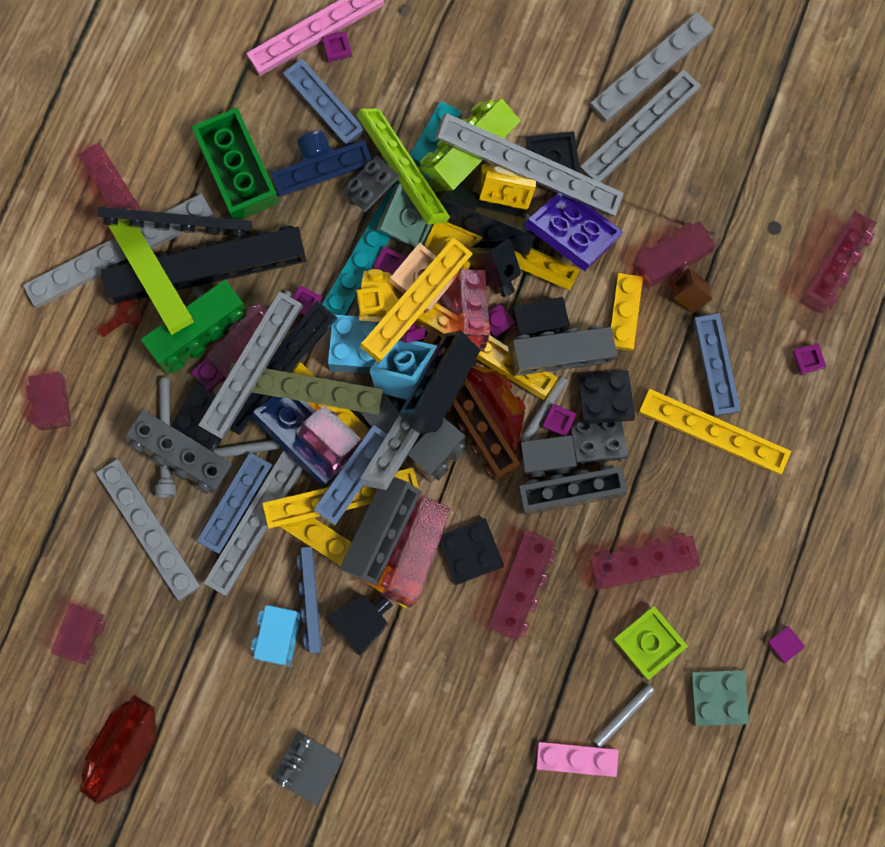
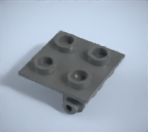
[342,156,401,212]
[571,419,628,465]
[271,732,344,806]

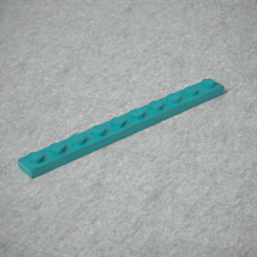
[323,101,462,316]

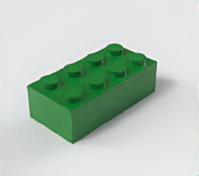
[191,107,279,220]
[141,279,249,375]

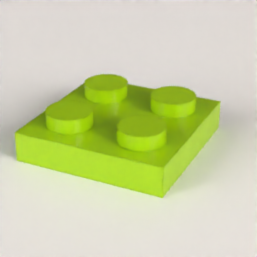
[613,606,688,681]

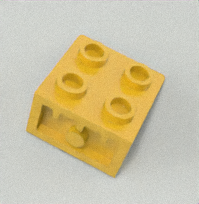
[479,164,536,210]

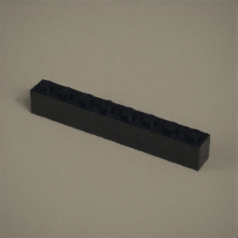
[101,225,307,305]

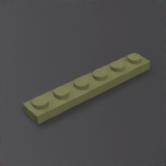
[229,362,384,415]

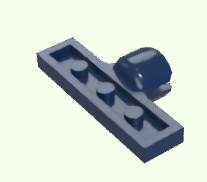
[271,130,372,197]

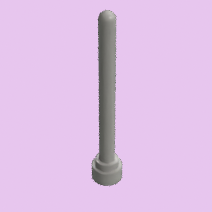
[155,377,176,498]

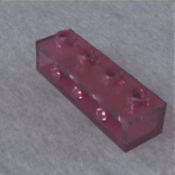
[800,210,877,314]
[381,496,452,608]
[488,530,557,641]
[589,533,701,591]

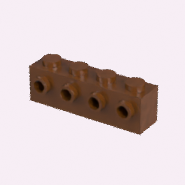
[448,377,520,482]

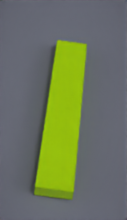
[357,109,450,224]
[108,222,194,335]

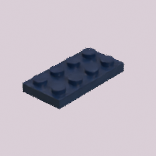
[251,396,355,488]

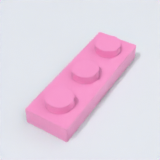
[536,742,618,777]

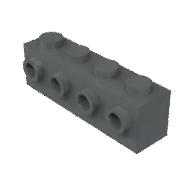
[508,325,617,376]
[126,410,232,494]
[518,465,627,516]
[339,477,422,586]

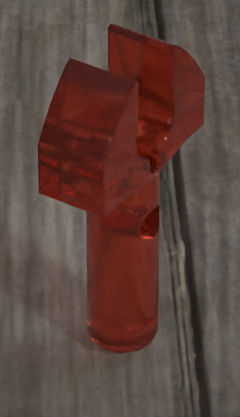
[98,300,143,337]

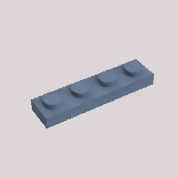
[283,58,365,147]
[693,313,741,417]
[313,425,387,525]
[197,452,273,555]
[297,547,322,655]

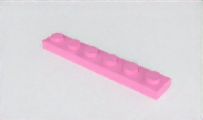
[247,0,384,76]

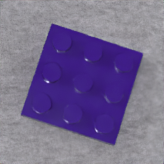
[525,193,623,271]

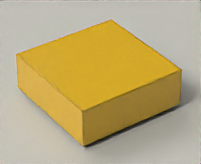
[357,286,386,317]

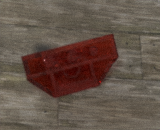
[466,365,526,454]
[79,695,157,804]

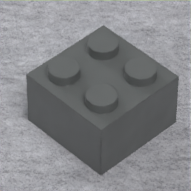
[407,418,466,483]

